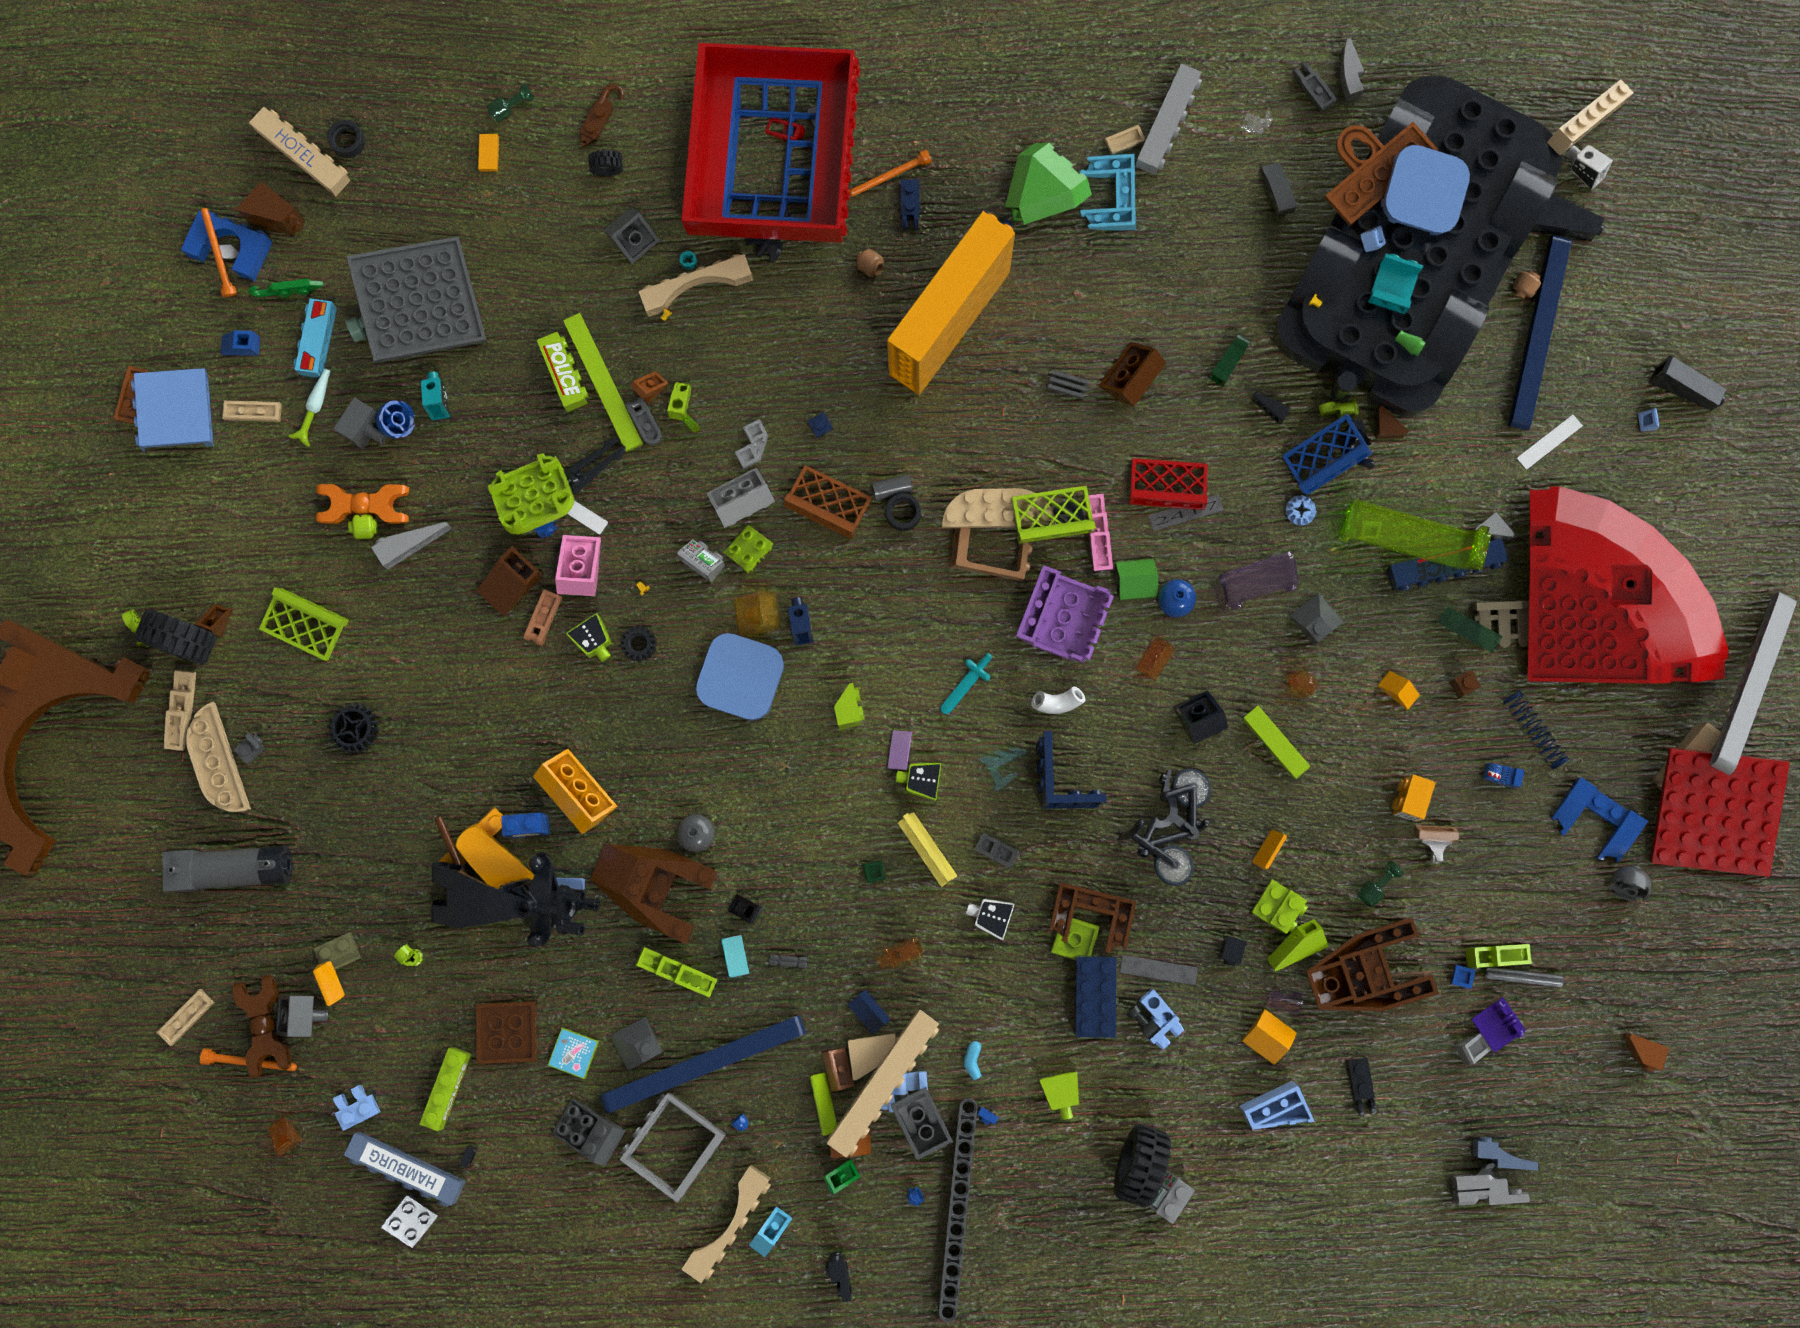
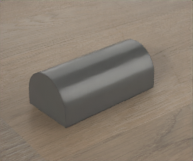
[872,474,913,502]

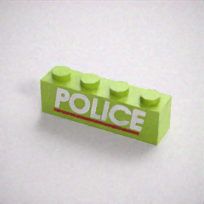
[537,332,589,412]
[419,1047,472,1131]

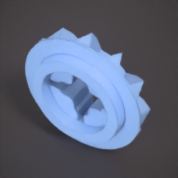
[1286,495,1317,525]

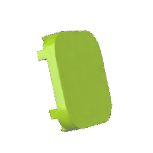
[488,453,574,534]

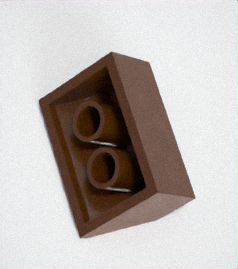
[1098,342,1167,407]

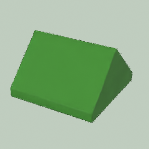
[1115,559,1158,600]

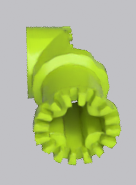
[1318,399,1359,419]
[122,609,145,646]
[394,944,423,966]

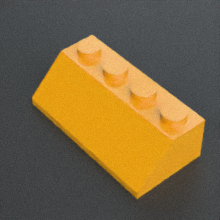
[533,749,617,834]

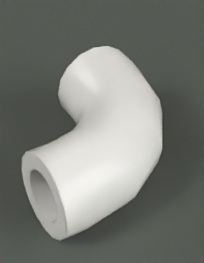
[1031,687,1085,714]

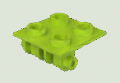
[724,525,773,573]

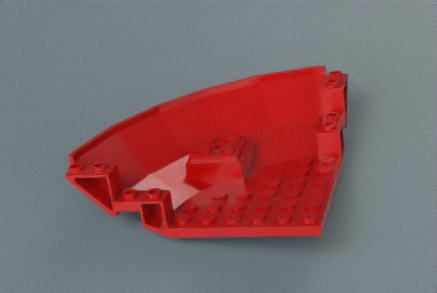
[1527,486,1729,684]

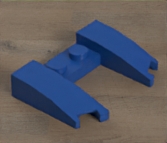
[1551,777,1648,862]

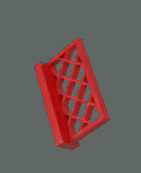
[1129,458,1208,510]

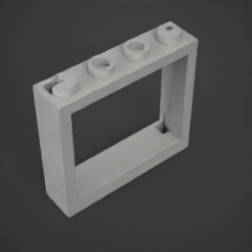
[620,1092,726,1203]

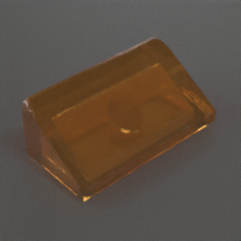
[1135,637,1175,681]

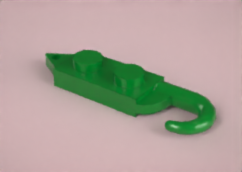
[247,279,323,298]

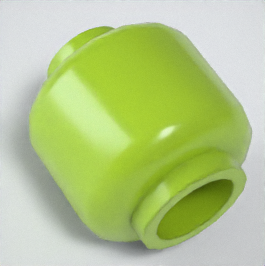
[348,514,377,539]

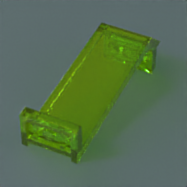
[1339,499,1492,570]

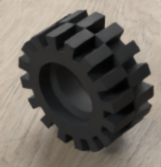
[588,149,623,177]
[620,626,657,662]

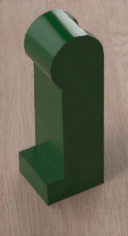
[1209,333,1251,387]

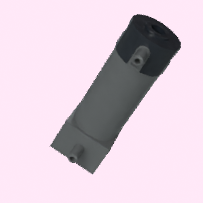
[162,845,293,893]

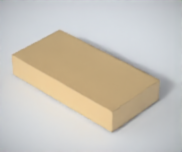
[1104,125,1146,155]

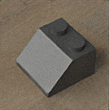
[603,207,660,264]

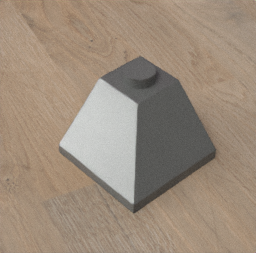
[1289,593,1343,646]
[611,1017,663,1071]

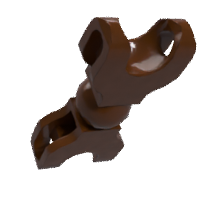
[233,974,291,1078]

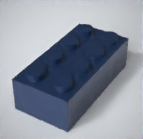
[1074,956,1117,1038]

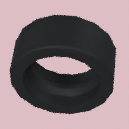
[327,120,365,158]
[886,493,921,531]

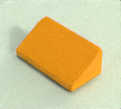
[1252,830,1287,870]
[313,961,345,1006]

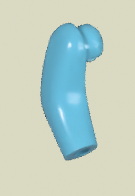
[964,1041,982,1080]

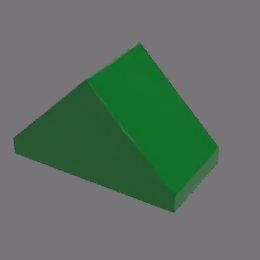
[823,1159,860,1195]

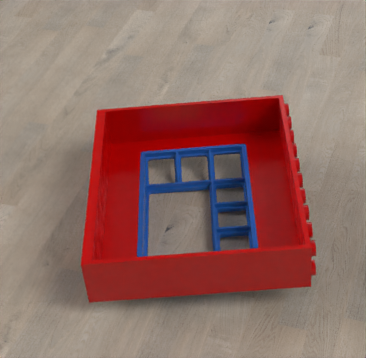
[681,43,860,243]

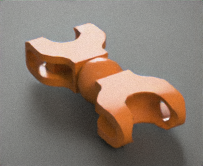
[315,484,409,524]

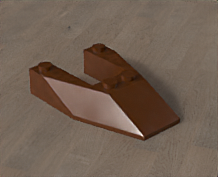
[590,844,720,944]
[1306,917,1439,1012]

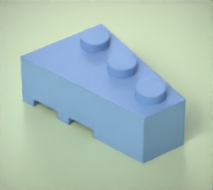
[1239,1081,1315,1129]

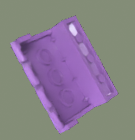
[1016,565,1114,663]

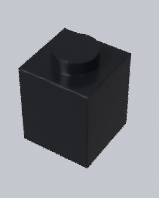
[1219,936,1247,967]

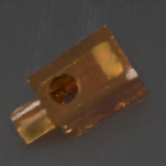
[877,937,925,969]

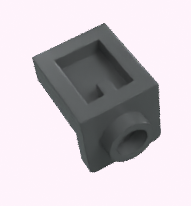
[234,733,266,764]

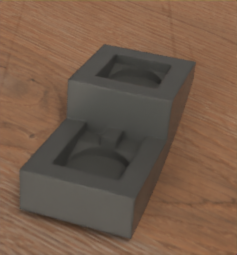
[974,833,1019,869]

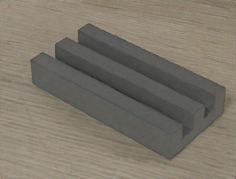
[1047,370,1089,400]

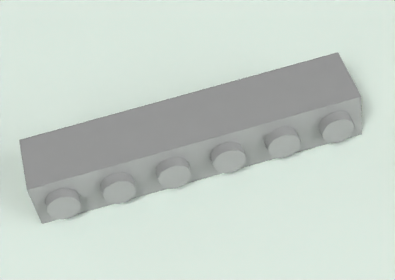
[1135,63,1202,175]

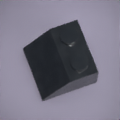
[1173,690,1229,744]

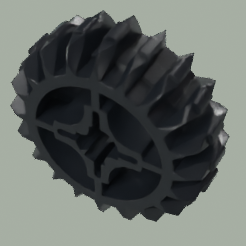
[327,702,380,754]

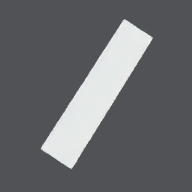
[1517,415,1583,470]
[568,501,608,534]

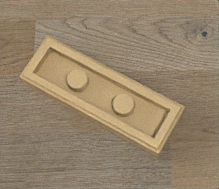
[222,400,282,422]
[157,989,215,1046]

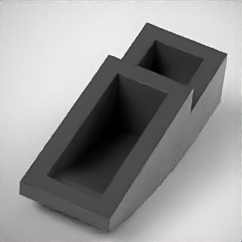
[1260,162,1297,217]

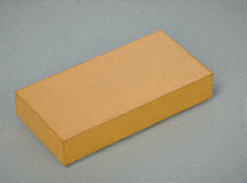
[478,134,499,172]

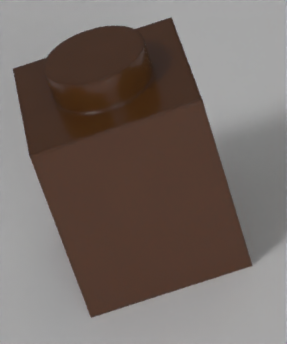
[1449,670,1481,699]

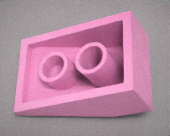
[555,535,601,596]

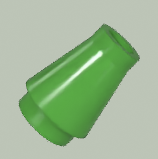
[1395,330,1426,356]

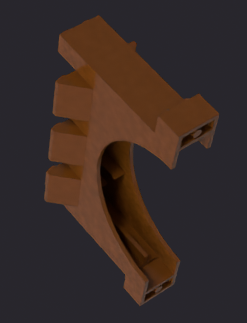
[0,619,153,876]

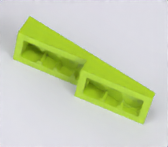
[1243,706,1310,780]

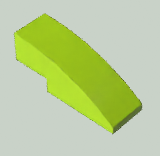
[1465,944,1532,968]

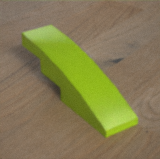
[635,946,718,998]

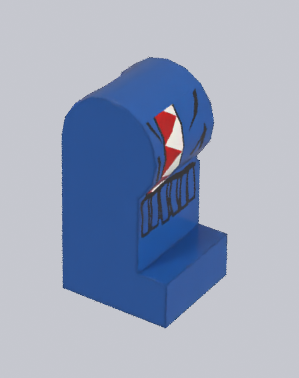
[1483,763,1525,789]

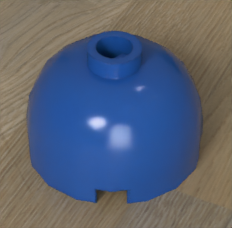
[375,400,415,439]
[1158,579,1196,618]

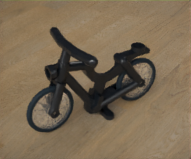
[1119,768,1211,886]

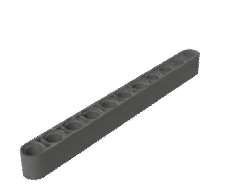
[939,1097,977,1322]

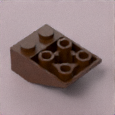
[477,546,544,617]

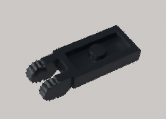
[1347,1057,1377,1116]

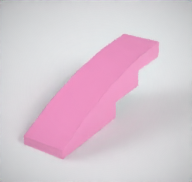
[1085,494,1113,571]

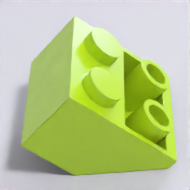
[834,683,865,730]

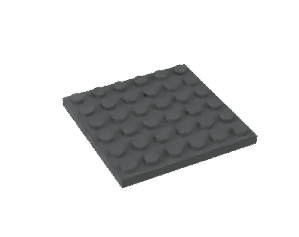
[346,236,486,363]

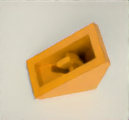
[1377,671,1420,710]

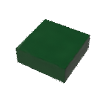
[863,860,886,884]

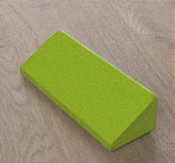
[810,1072,837,1136]

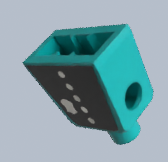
[421,372,450,420]

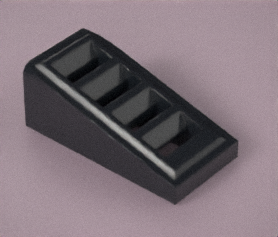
[1251,392,1290,425]

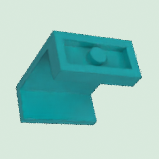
[1368,254,1423,314]

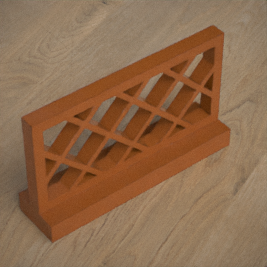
[784,465,872,539]

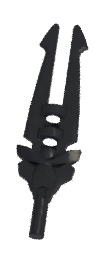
[564,438,626,494]

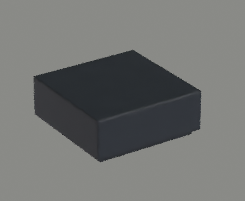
[459,1145,478,1168]

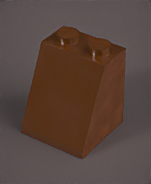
[236,181,305,235]

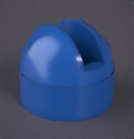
[731,1113,748,1131]

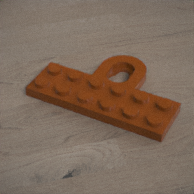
[1324,122,1438,226]

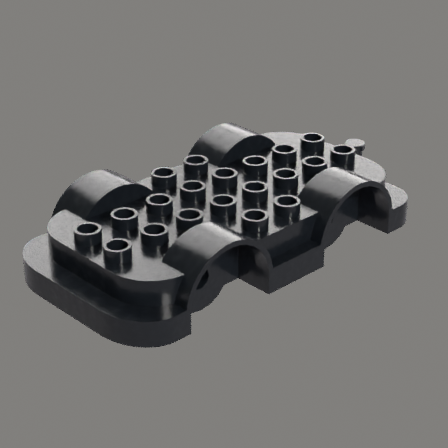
[1274,76,1562,417]

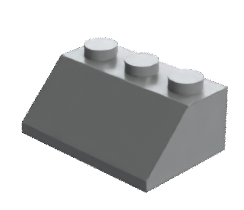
[706,468,775,528]

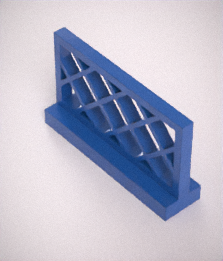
[1282,414,1373,495]

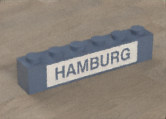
[344,1132,466,1207]

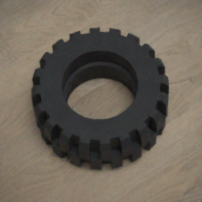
[134,609,217,665]
[1113,1124,1171,1208]

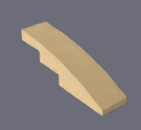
[164,670,196,751]

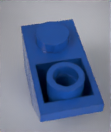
[221,330,260,356]

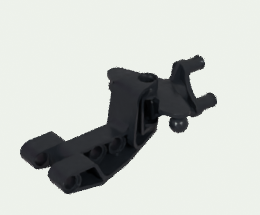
[431,852,600,947]

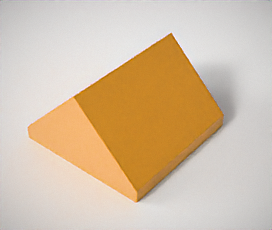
[1242,1009,1297,1065]

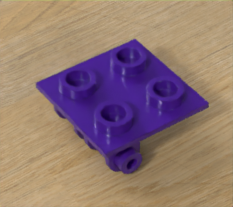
[1471,997,1526,1053]

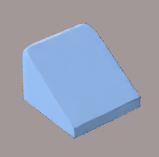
[1361,226,1386,252]

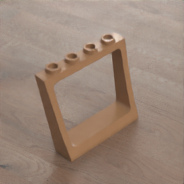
[950,491,1035,581]

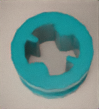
[680,251,697,270]

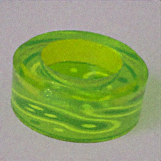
[683,415,701,433]

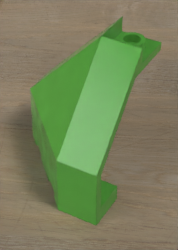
[1005,143,1092,225]

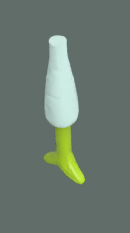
[289,369,331,447]

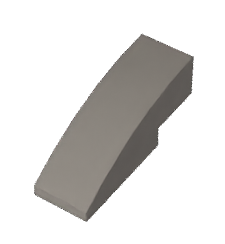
[1340,38,1364,102]

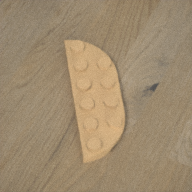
[942,488,1056,528]
[186,702,251,812]

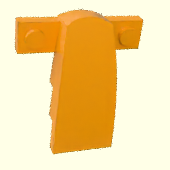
[438,807,534,889]

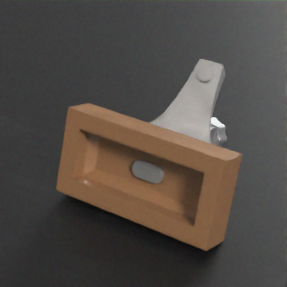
[1415,825,1459,864]

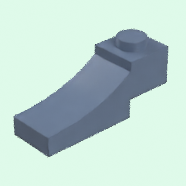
[1472,1136,1538,1171]

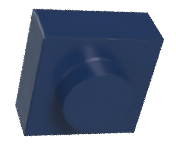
[807,412,833,438]

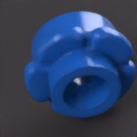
[906,1187,924,1207]

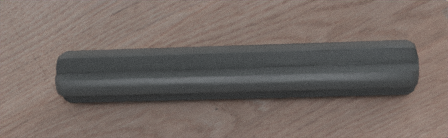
[1484,967,1564,987]

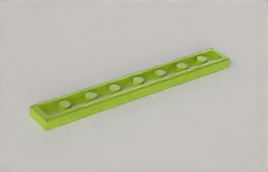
[563,313,643,452]

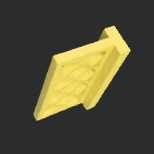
[898,812,957,887]

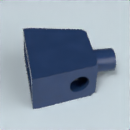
[788,597,814,646]

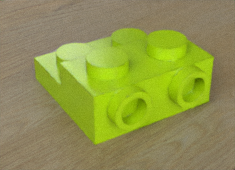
[1251,879,1308,934]

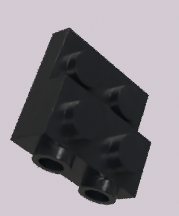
[825,1251,852,1303]

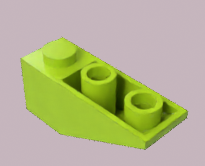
[1267,919,1328,972]

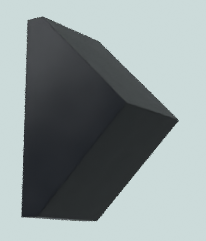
[728,894,763,925]

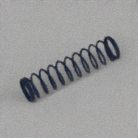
[1503,690,1569,770]

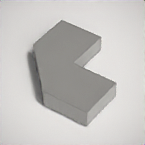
[735,419,768,469]

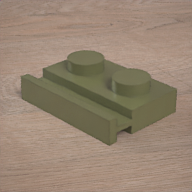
[314,932,362,971]

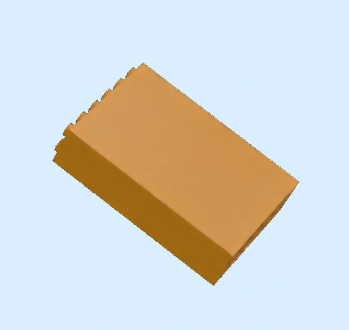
[887,211,1015,396]

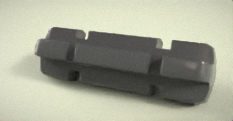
[769,955,808,968]

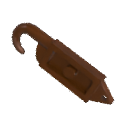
[579,84,624,148]

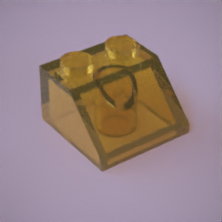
[734,591,781,637]

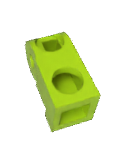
[667,382,691,421]

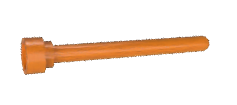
[850,149,932,197]
[201,208,237,297]
[200,1048,297,1071]

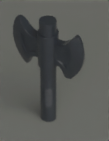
[746,209,792,263]

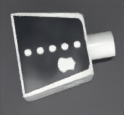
[1567,145,1613,190]
[966,899,1015,940]

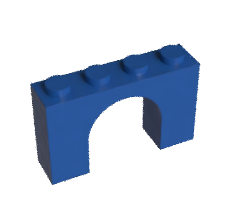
[181,211,272,282]

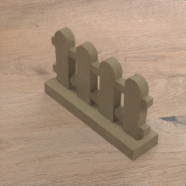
[1471,600,1529,649]

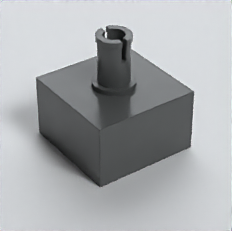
[333,397,387,450]
[276,995,328,1037]

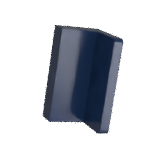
[848,989,891,1034]

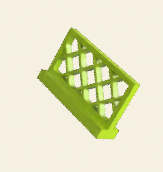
[1011,486,1096,544]
[259,587,349,661]

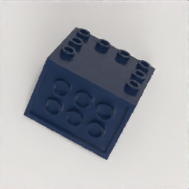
[1036,731,1106,809]

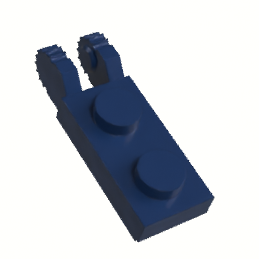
[901,179,920,230]

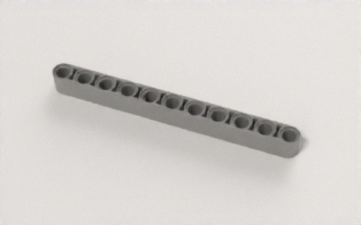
[1710,591,1797,775]

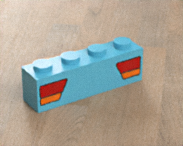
[294,298,337,378]

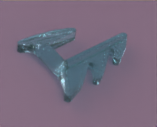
[979,748,1027,792]

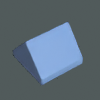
[1638,408,1659,431]

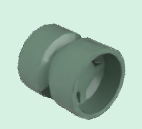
[346,314,366,342]

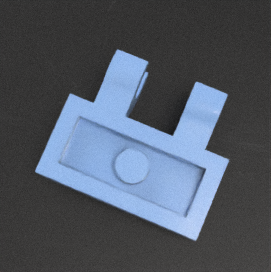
[333,1085,381,1131]

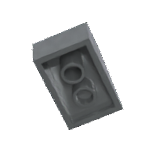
[891,1087,953,1160]

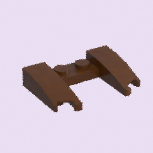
[1049,882,1137,953]

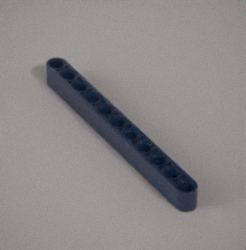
[1508,235,1572,431]
[599,1015,806,1114]

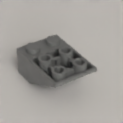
[552,1098,625,1166]

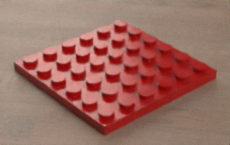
[1650,748,1790,877]

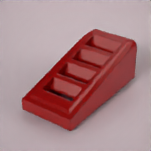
[765,118,806,142]

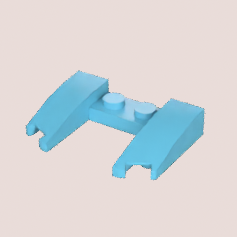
[1080,154,1136,231]

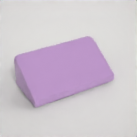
[888,730,912,771]

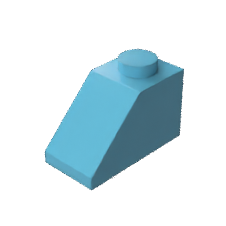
[749,1206,792,1257]

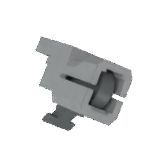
[1452,1162,1530,1206]

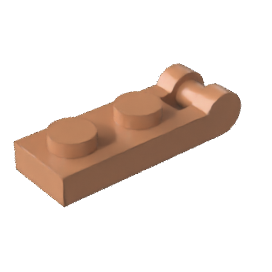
[524,589,562,646]

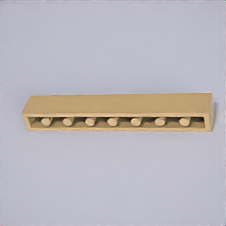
[826,1010,939,1158]

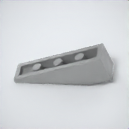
[371,522,452,569]

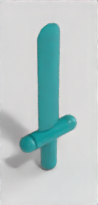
[941,653,992,714]

